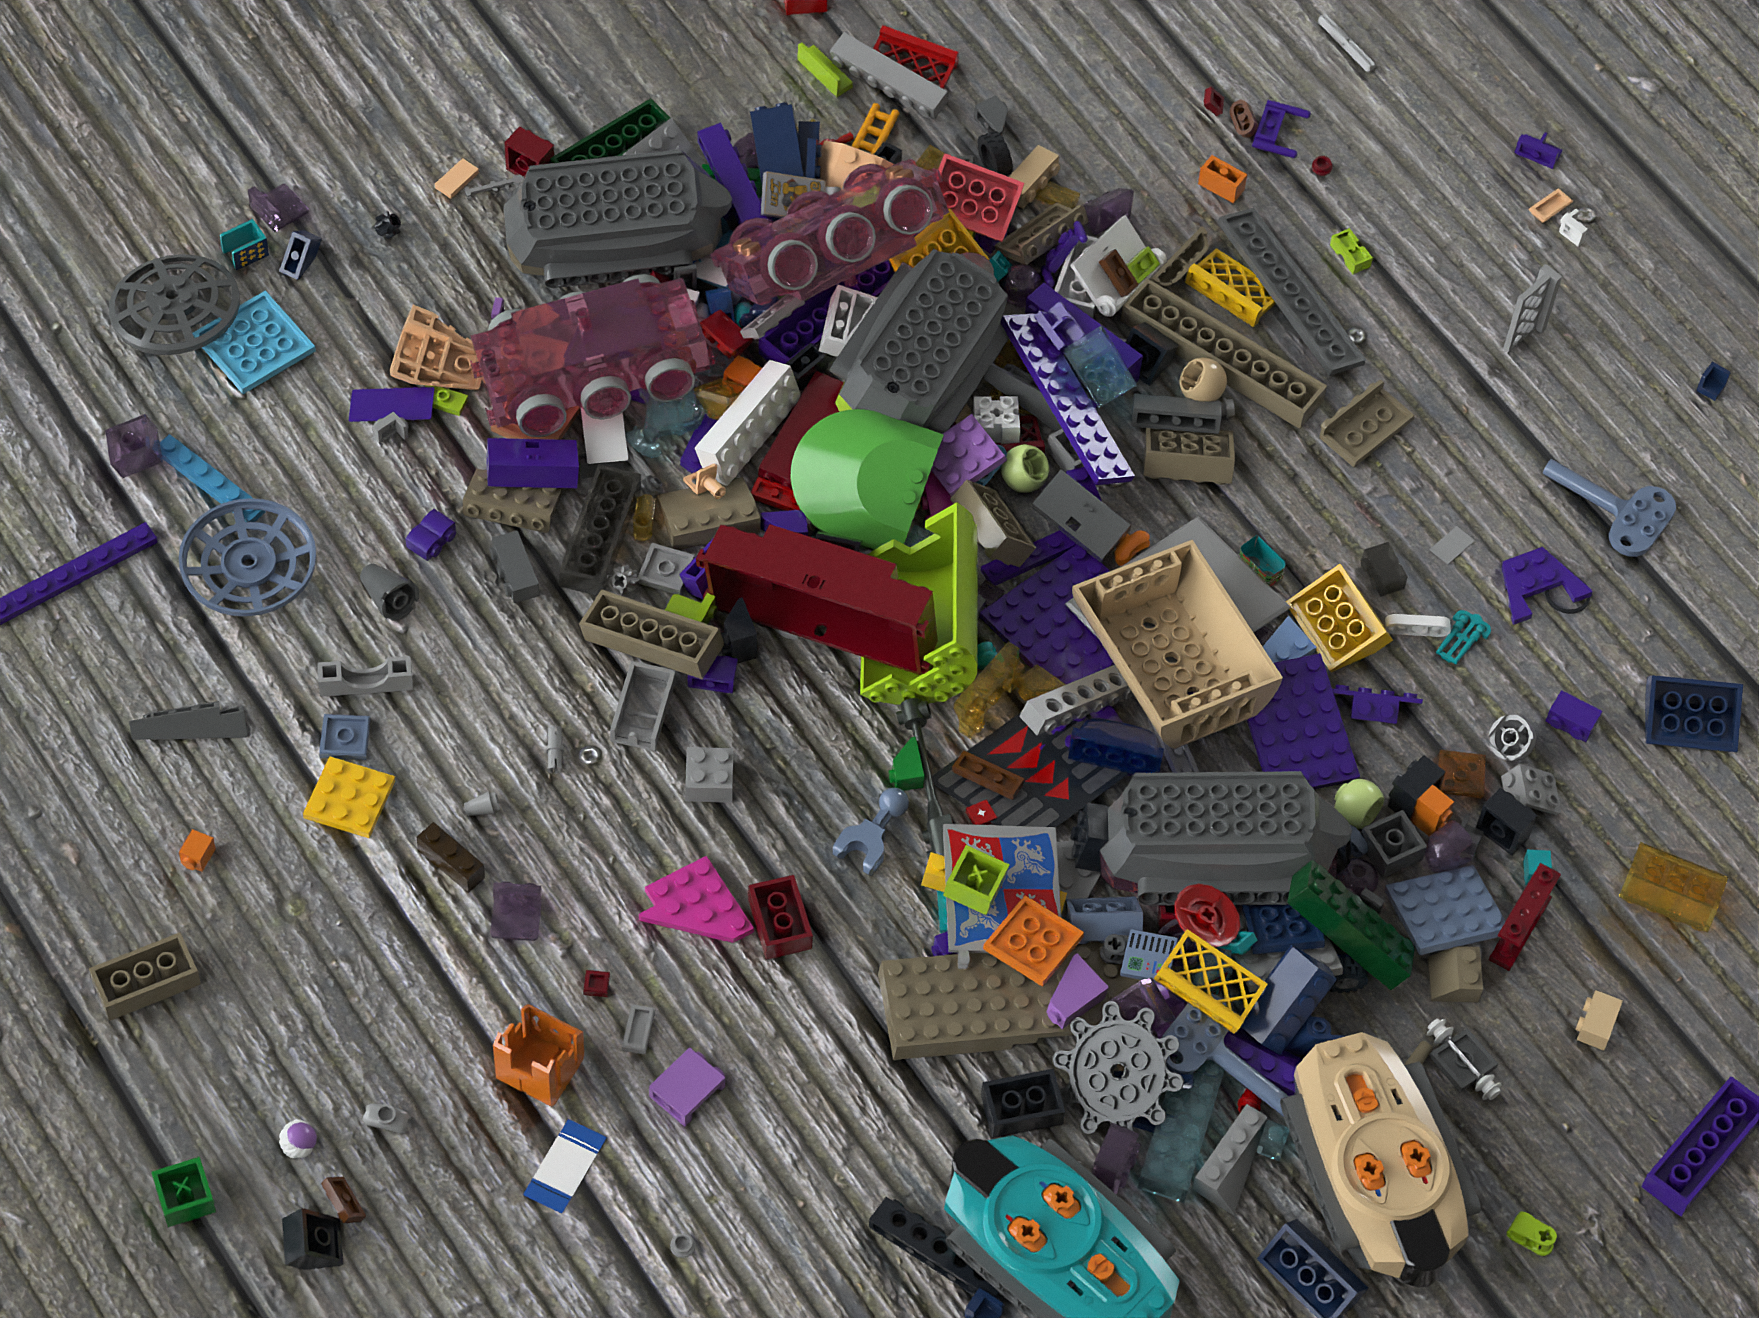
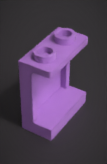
[649,1047,725,1127]

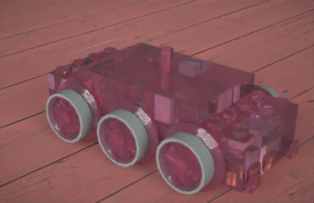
[710,159,949,305]
[470,274,715,437]

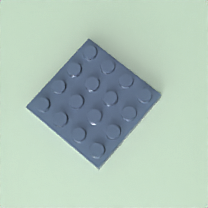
[1385,865,1505,955]

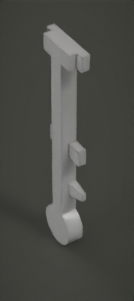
[463,174,523,200]

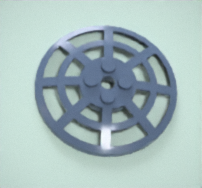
[179,498,317,616]

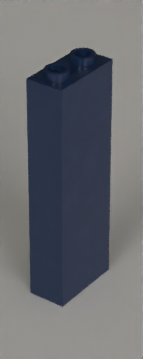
[750,102,810,239]

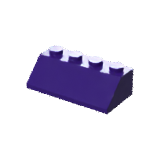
[1207,1028,1303,1096]

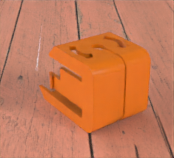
[493,1004,584,1107]

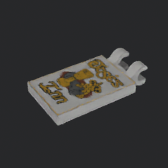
[761,171,841,222]

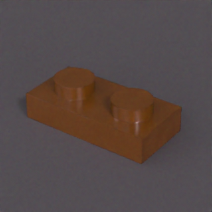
[1099,249,1139,297]
[321,1176,366,1223]

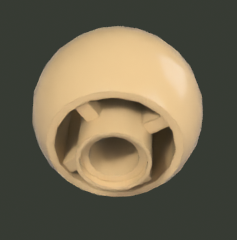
[1180,357,1227,402]

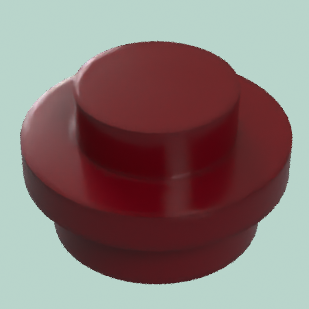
[1312,156,1333,176]

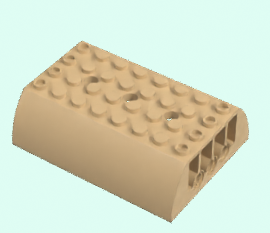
[1072,540,1283,748]

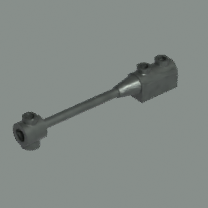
[896,698,956,860]

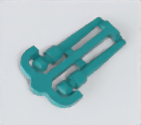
[1436,610,1491,664]

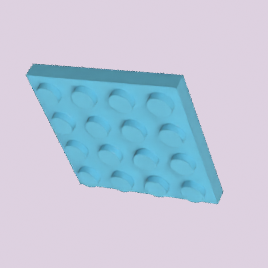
[193,291,316,394]

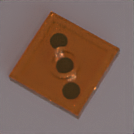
[1438,750,1486,798]

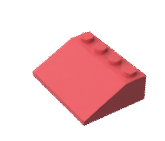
[922,153,1025,242]

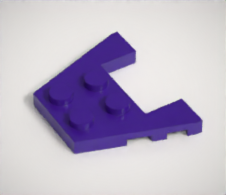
[1502,547,1592,625]

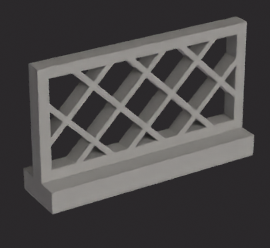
[1503,264,1562,353]

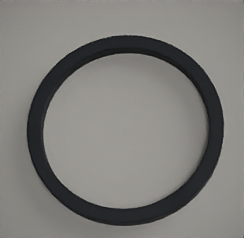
[1545,578,1590,614]

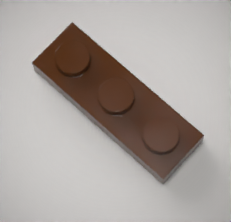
[952,750,1024,800]

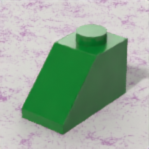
[888,737,924,791]

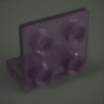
[247,184,309,233]

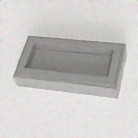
[622,1004,655,1055]

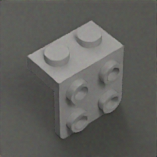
[1501,764,1561,815]

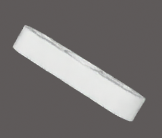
[1385,614,1451,637]

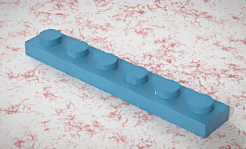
[154,434,266,522]

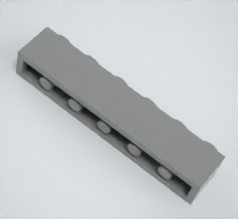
[830,32,948,120]

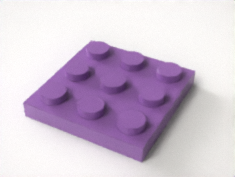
[931,414,1007,497]

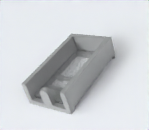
[610,661,676,751]

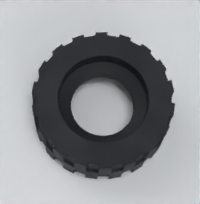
[977,130,1013,176]

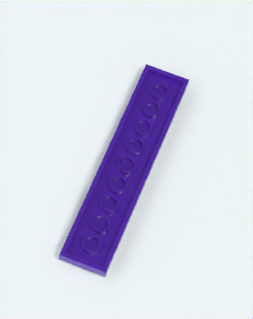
[1000,313,1135,485]

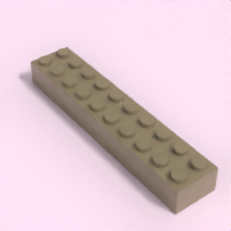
[1120,278,1327,429]

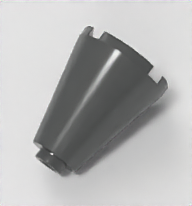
[360,564,419,621]

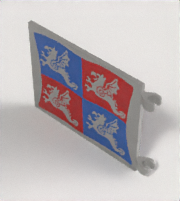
[943,824,1061,969]

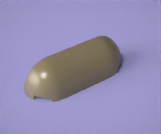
[1150,226,1209,288]

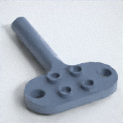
[1543,459,1676,557]
[1160,994,1288,1117]

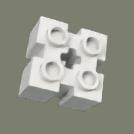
[973,396,1020,444]

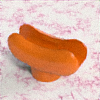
[1114,530,1150,566]

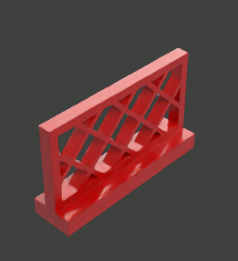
[873,25,959,89]

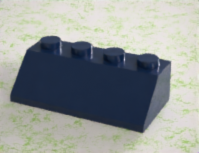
[1239,945,1337,1055]
[1257,1219,1369,1318]

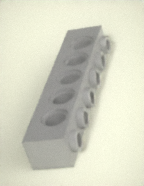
[1019,665,1134,735]

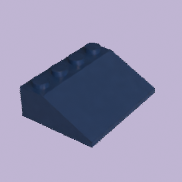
[1645,675,1743,752]

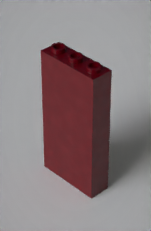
[758,371,844,490]

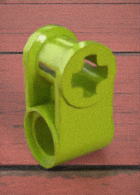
[1506,1212,1557,1256]

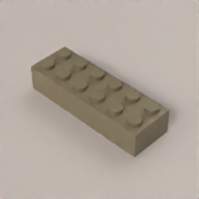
[579,589,724,679]

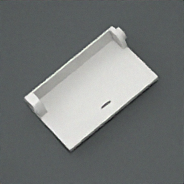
[1070,215,1167,317]

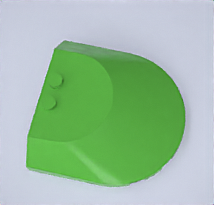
[791,409,944,551]

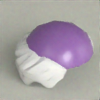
[279,1119,317,1158]

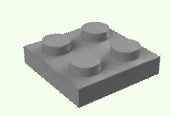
[637,543,694,595]

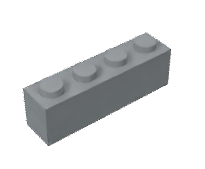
[1192,1104,1267,1216]

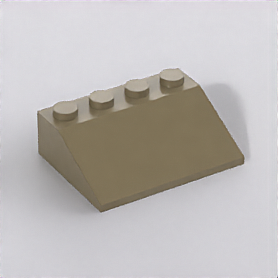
[1143,428,1235,485]
[657,477,760,550]

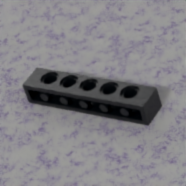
[868,1197,1002,1300]

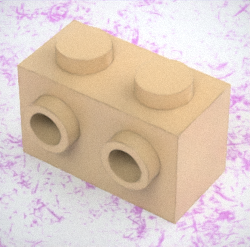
[1575,990,1623,1050]

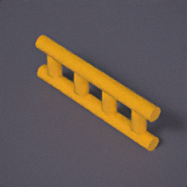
[851,103,900,154]

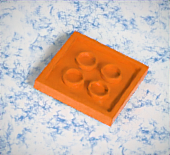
[983,896,1084,987]

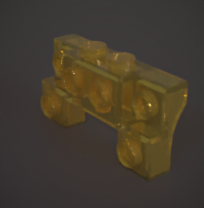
[953,641,1026,739]

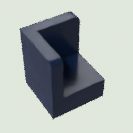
[1696,362,1731,401]
[964,1288,1004,1318]

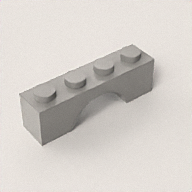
[317,656,413,697]

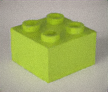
[943,845,1009,916]

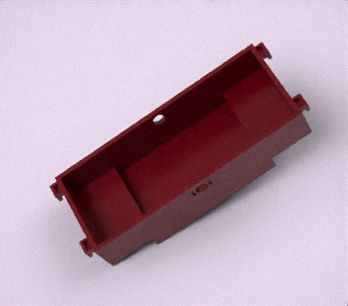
[696,524,938,675]

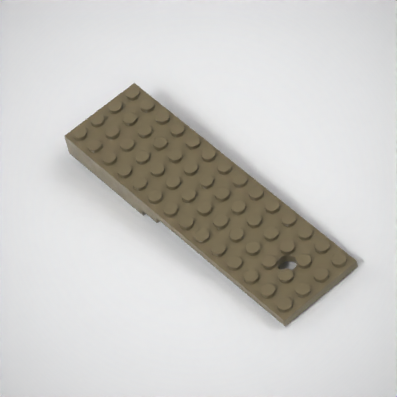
[878,934,1222,1060]

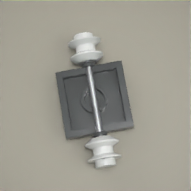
[1427,1019,1502,1100]

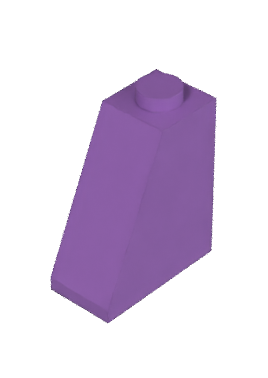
[1047,953,1109,1029]

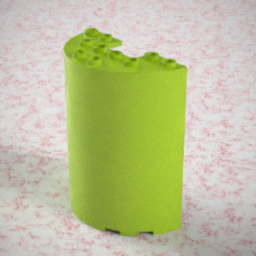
[860,502,978,705]

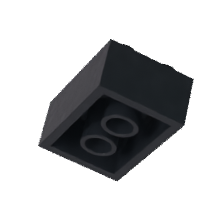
[981,1069,1066,1138]

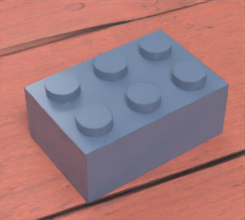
[1065,896,1143,944]

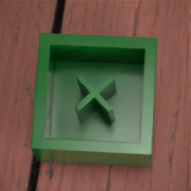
[151,1157,216,1227]

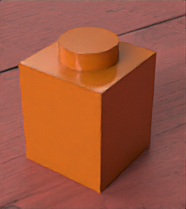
[179,829,216,872]

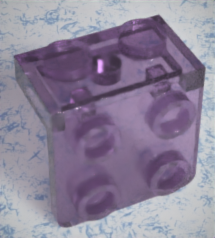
[490,881,542,941]

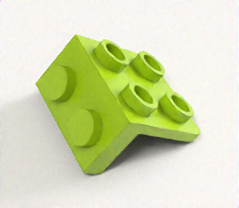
[665,593,718,624]

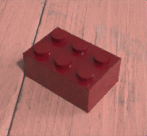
[748,875,813,960]

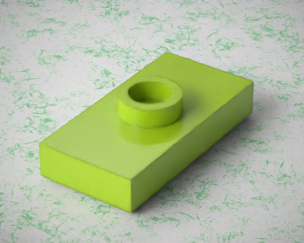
[425,385,468,416]

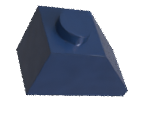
[279,230,322,280]

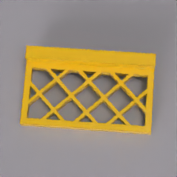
[1185,248,1276,327]
[1153,929,1268,1034]

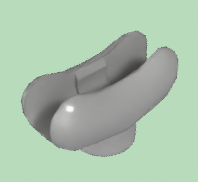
[362,1103,411,1133]

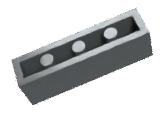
[1132,394,1222,434]

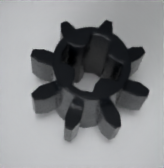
[375,211,401,239]

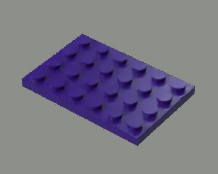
[1247,653,1360,789]

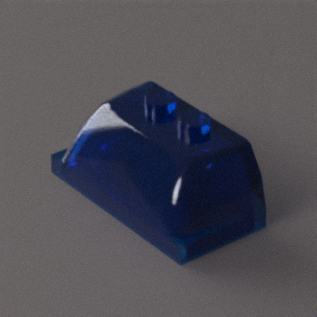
[1068,718,1164,774]

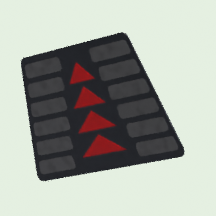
[932,689,1128,827]

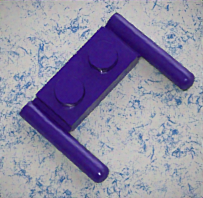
[1252,100,1311,158]
[1041,221,1088,287]

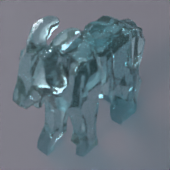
[625,376,708,458]

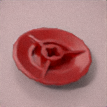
[1174,883,1240,948]

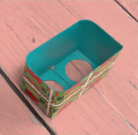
[1239,535,1285,587]

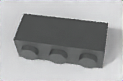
[489,530,540,603]

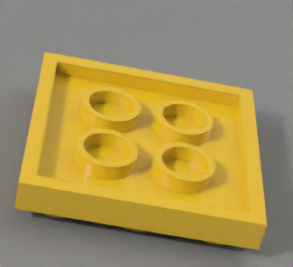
[303,756,395,838]

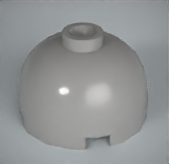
[1489,715,1537,761]

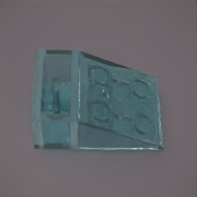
[1064,326,1137,408]

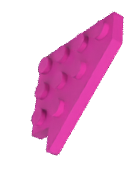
[639,856,754,943]

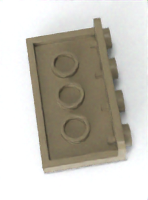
[994,203,1088,265]
[1319,380,1415,467]
[463,469,563,533]

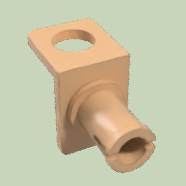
[683,464,726,499]

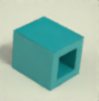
[1523,849,1552,885]

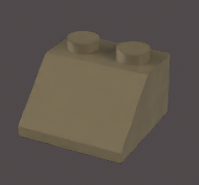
[1428,946,1483,1002]

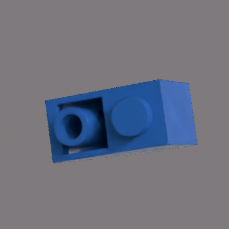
[705,288,735,322]

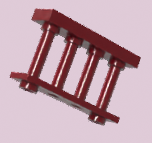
[1489,863,1561,972]

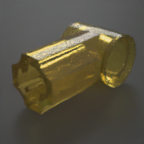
[633,494,657,541]

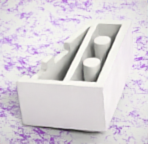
[819,285,878,357]

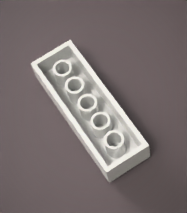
[695,360,801,486]

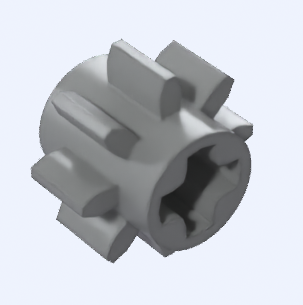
[610,565,640,594]

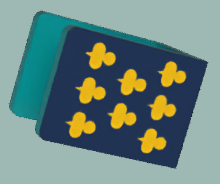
[220,219,269,270]

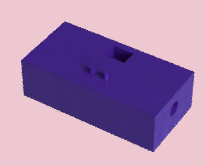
[486,438,579,488]

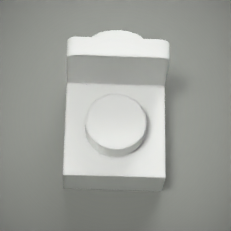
[1559,209,1588,246]

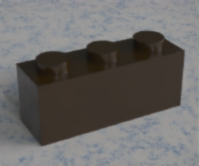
[416,822,485,893]

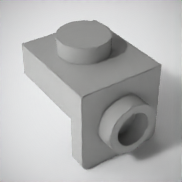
[372,412,408,444]

